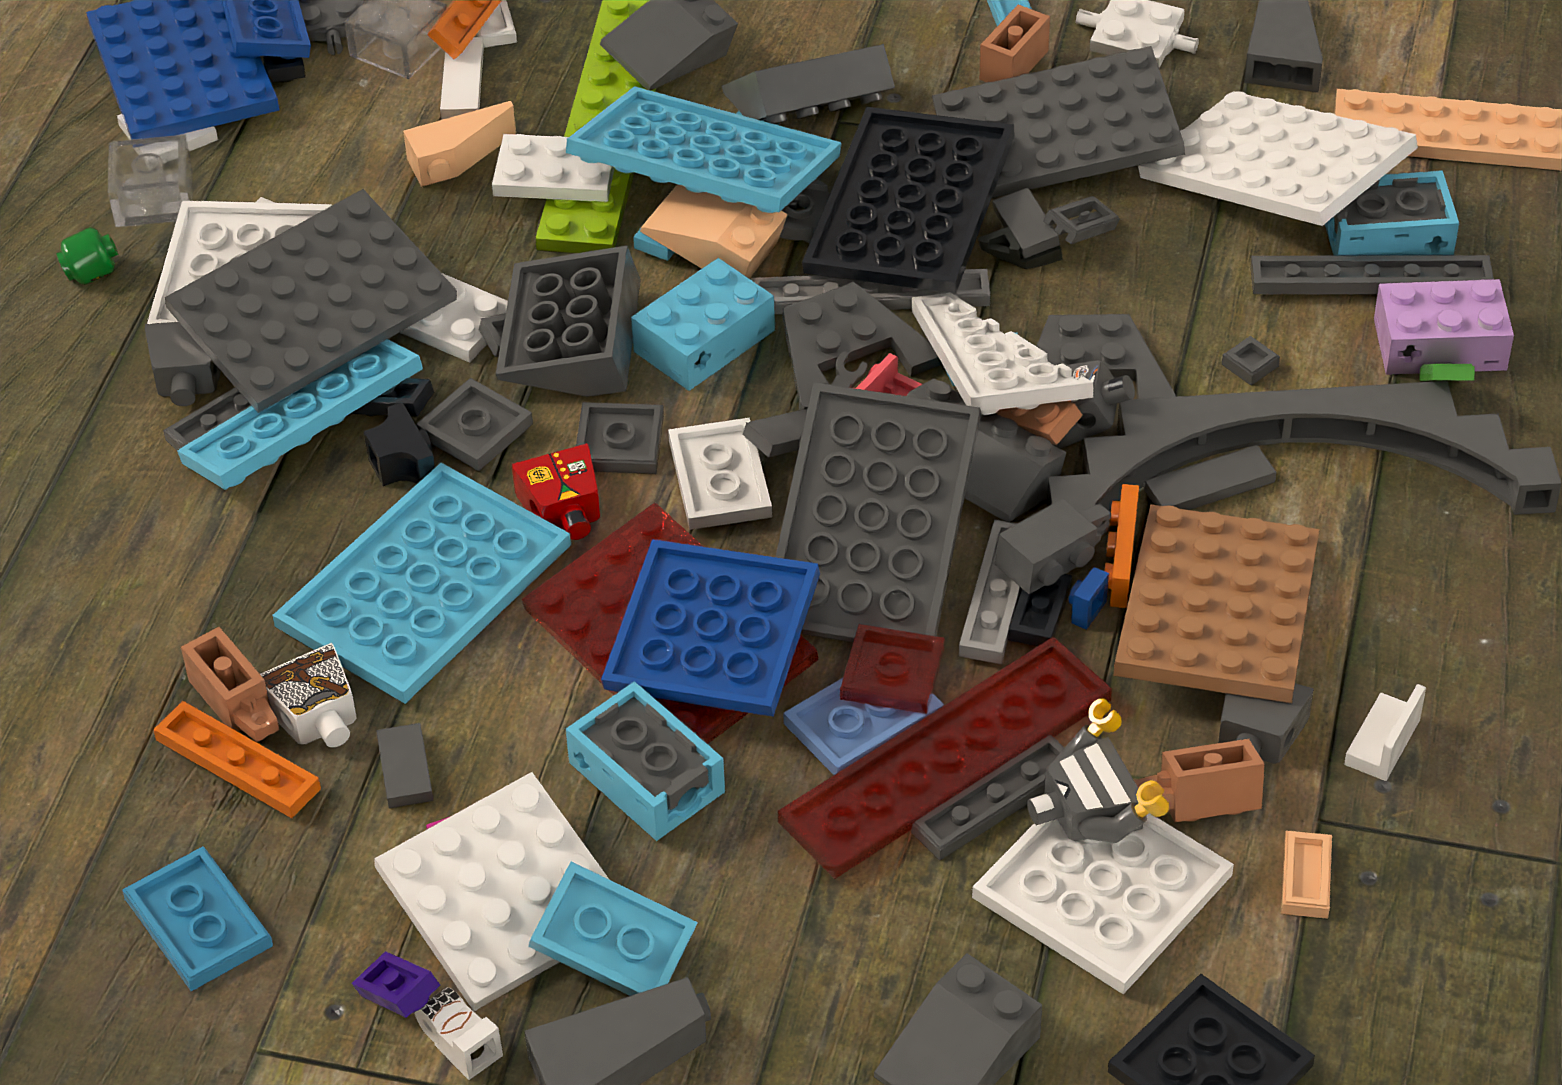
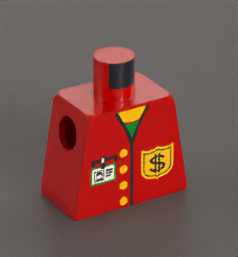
[512,443,600,540]

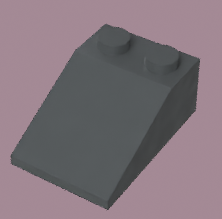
[600,0,738,91]
[874,953,1042,1085]

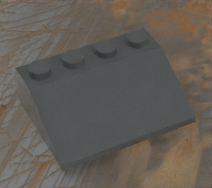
[496,246,641,397]

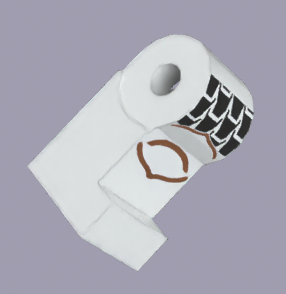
[415,987,503,1080]

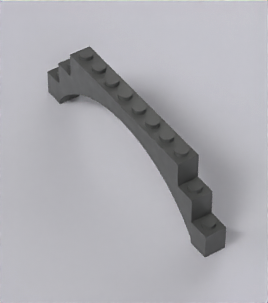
[1047,381,1562,515]

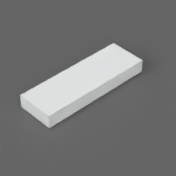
[440,37,484,119]

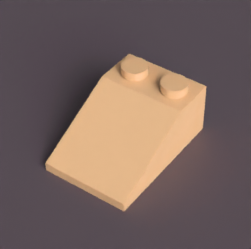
[640,184,788,279]

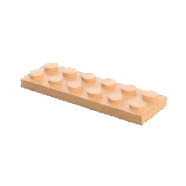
[1334,89,1562,171]

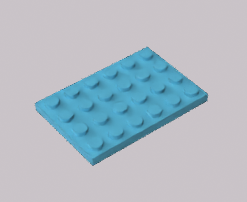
[566,86,841,213]
[272,463,571,704]

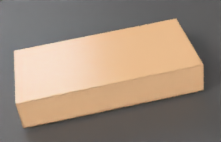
[1281,831,1332,919]

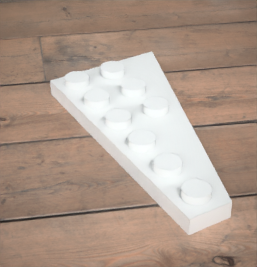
[912,293,1093,415]

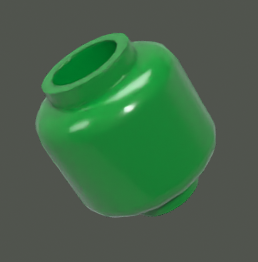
[56,227,119,285]

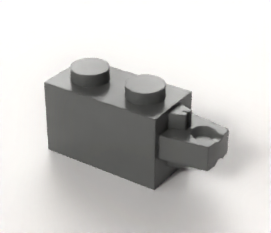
[995,499,1111,594]

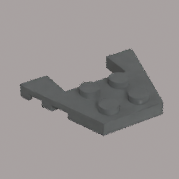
[782,282,942,410]
[1036,314,1176,399]

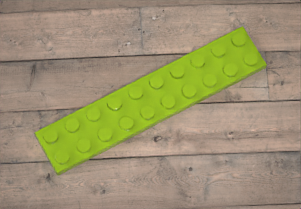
[535,0,656,253]

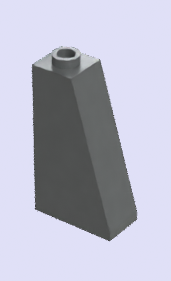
[1244,0,1323,92]
[524,977,711,1085]

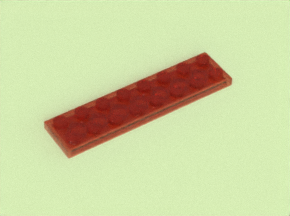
[778,637,1112,879]

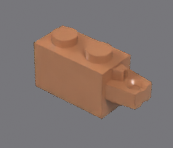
[181,627,279,742]
[1134,739,1265,822]

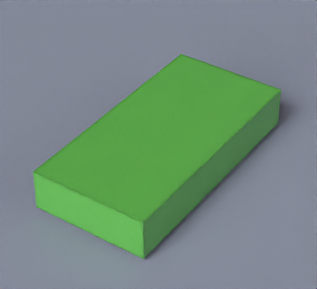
[1420,364,1475,381]

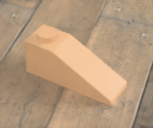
[403,101,516,187]

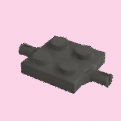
[298,0,370,55]

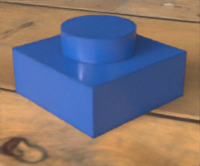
[1069,567,1109,630]

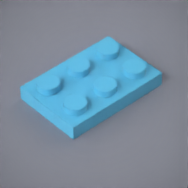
[528,861,698,996]

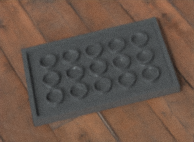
[932,46,1185,198]
[165,189,457,413]
[776,382,981,656]

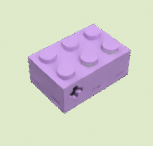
[1374,279,1514,375]

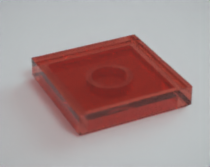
[840,624,945,714]

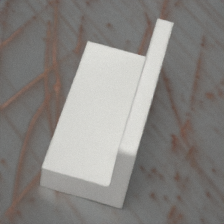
[1344,684,1426,781]

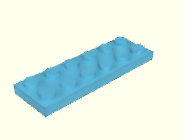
[177,339,423,490]

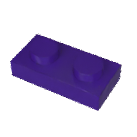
[352,951,440,1018]

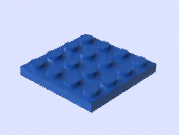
[601,539,820,717]

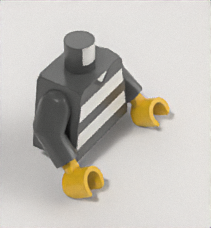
[1027,699,1169,843]

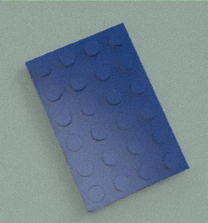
[86,0,279,146]

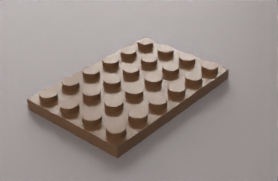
[1113,505,1319,703]

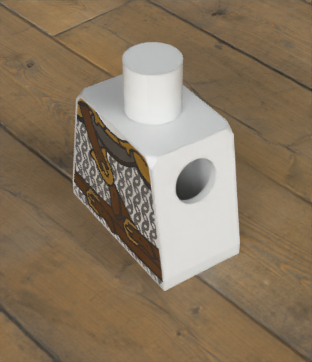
[260,643,357,747]

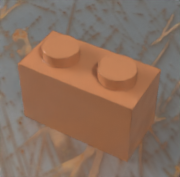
[979,4,1050,82]

